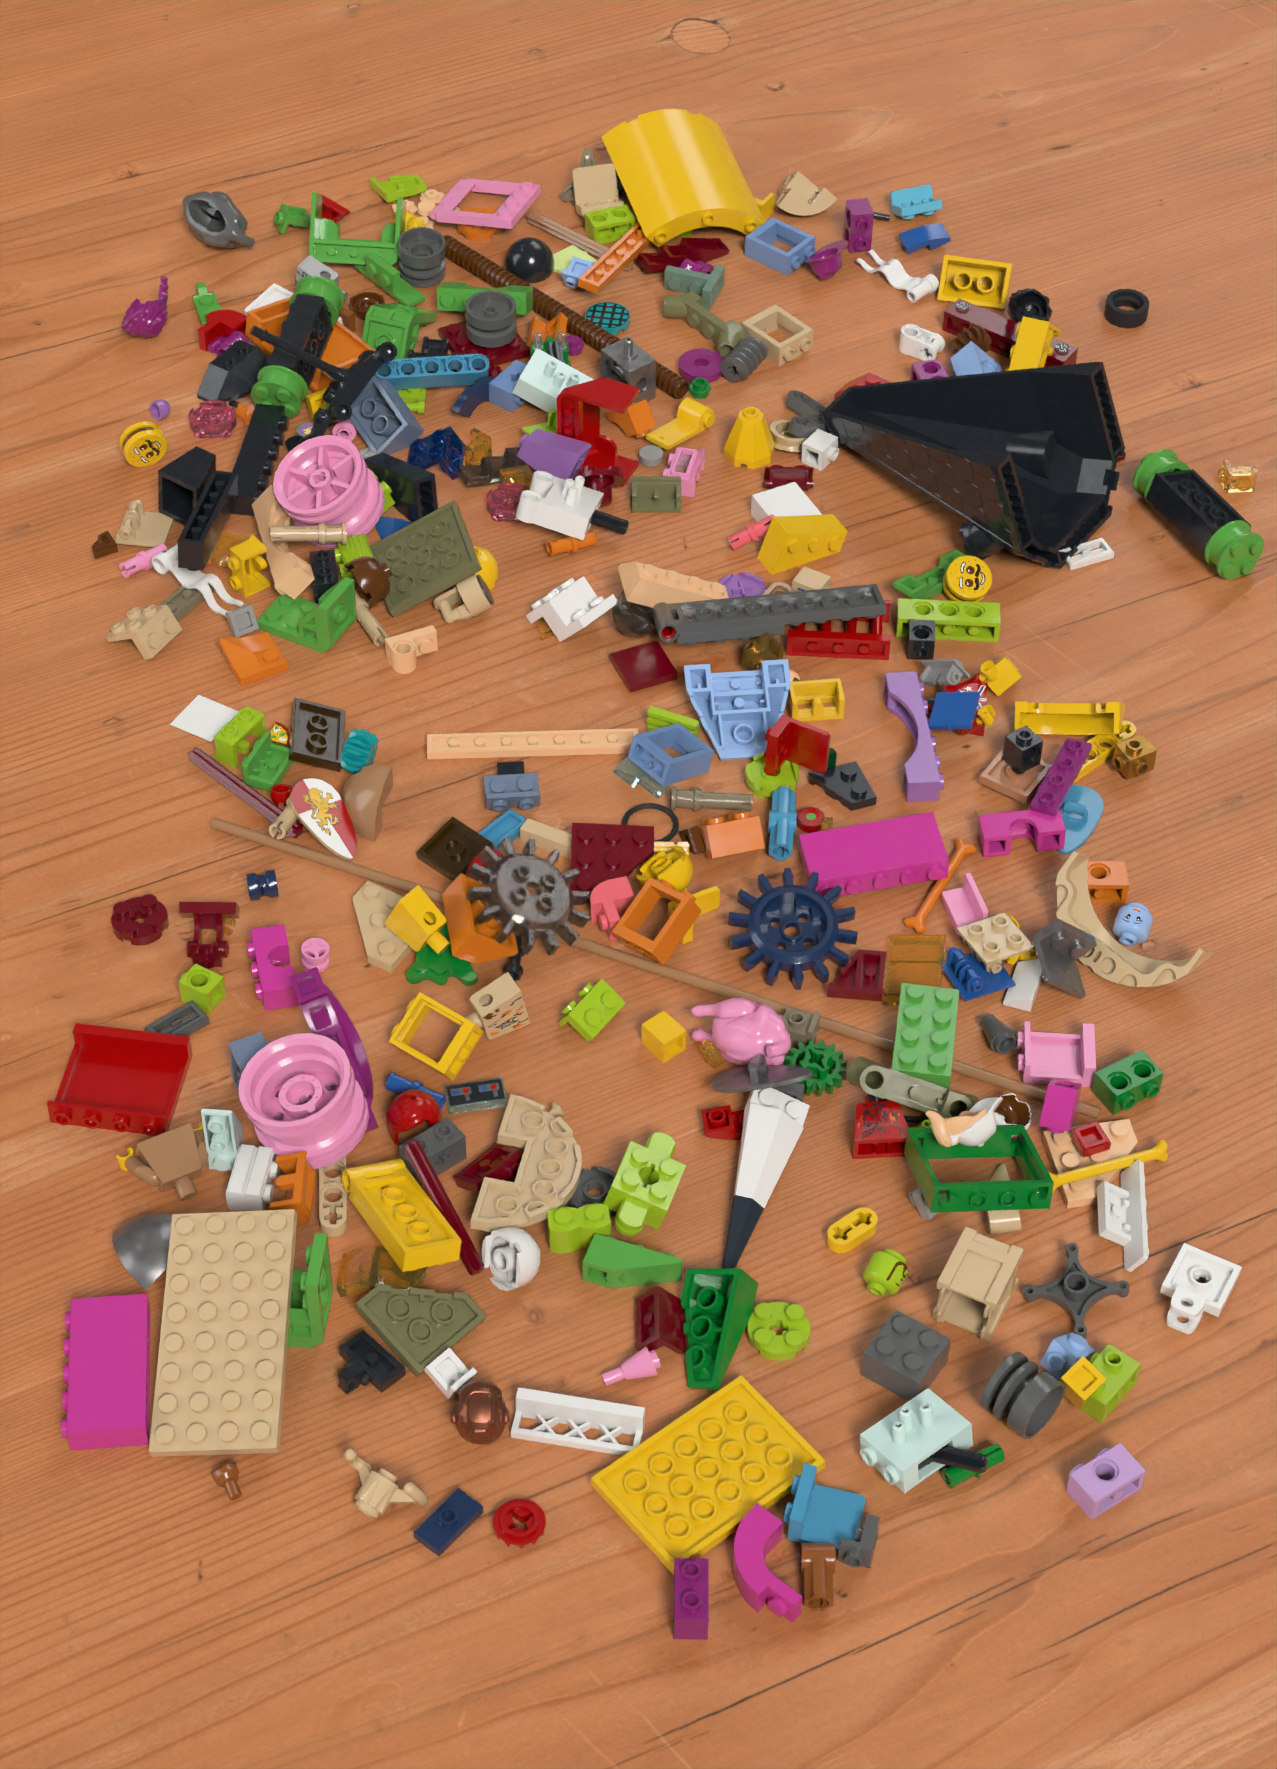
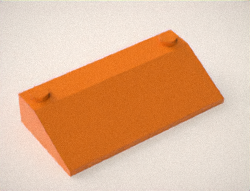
[245,297,375,392]

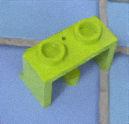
[212,706,267,768]

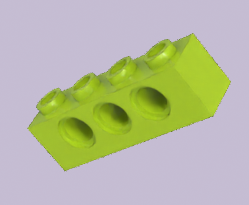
[896,598,1001,642]

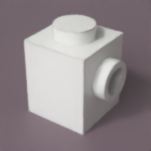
[801,429,839,471]

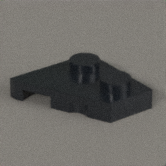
[808,761,877,811]

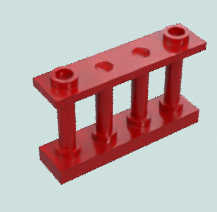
[786,600,891,660]

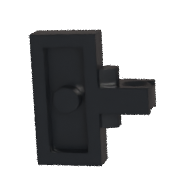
[338,1330,406,1394]

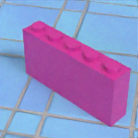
[799,812,949,896]
[61,1293,151,1451]

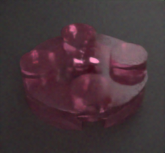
[188,400,237,439]
[486,482,526,522]

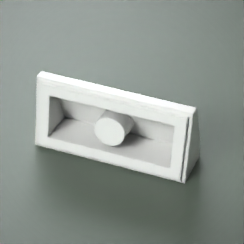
[1003,959,1043,1012]

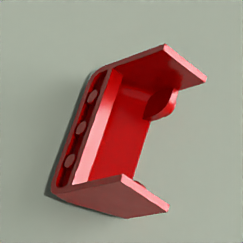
[557,378,640,487]

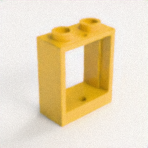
[388,992,484,1081]

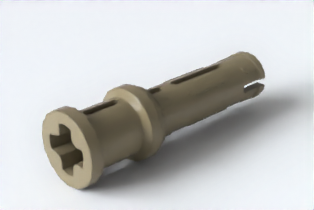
[671,786,753,812]

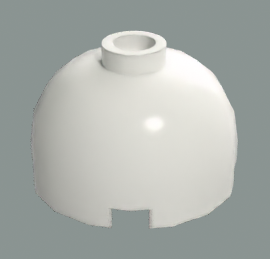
[481,1227,540,1291]

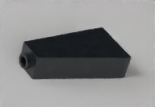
[364,453,438,522]

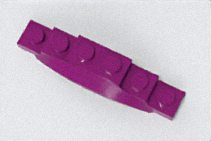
[289,967,379,1133]

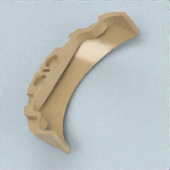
[1056,851,1214,987]

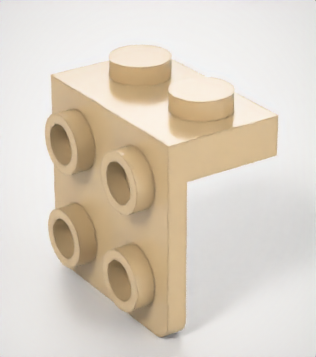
[572,163,624,219]
[105,604,182,660]

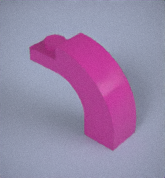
[733,1503,803,1623]

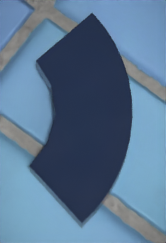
[452,376,495,418]

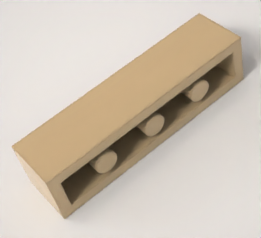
[520,818,571,859]

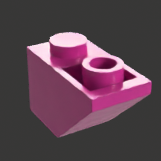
[1039,1079,1081,1133]

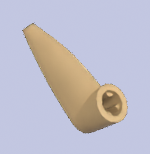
[986,1164,1021,1235]

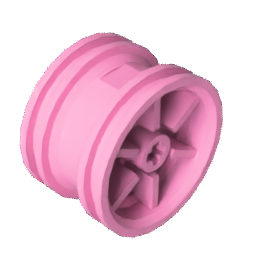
[273,435,385,549]
[239,1033,369,1169]

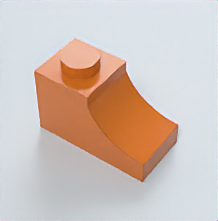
[606,399,656,439]

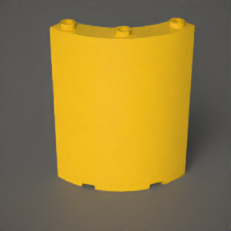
[602,109,765,248]

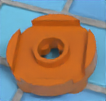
[456,207,501,241]

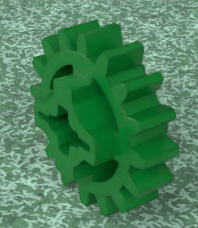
[784,1039,847,1097]

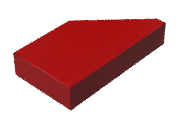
[321,194,350,223]

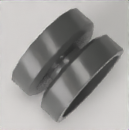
[465,290,517,348]

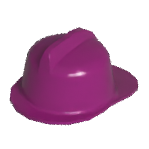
[804,240,849,280]

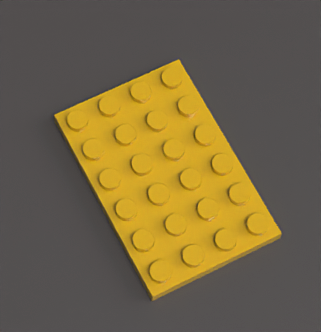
[591,1375,826,1575]

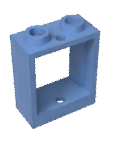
[745,217,816,276]
[627,723,715,786]

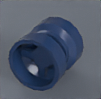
[246,870,279,901]

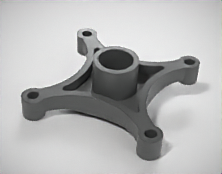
[1024,1243,1129,1339]

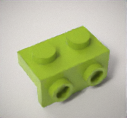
[558,979,626,1042]

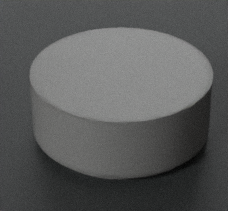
[639,445,663,467]

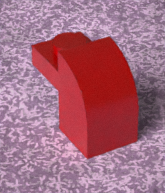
[198,309,248,352]

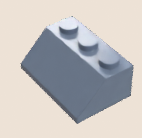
[349,375,424,455]

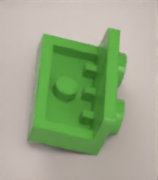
[241,731,294,792]

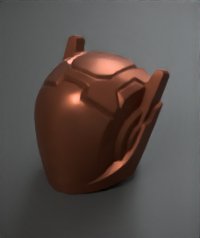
[451,1380,510,1445]

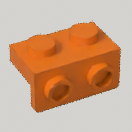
[527,312,568,351]

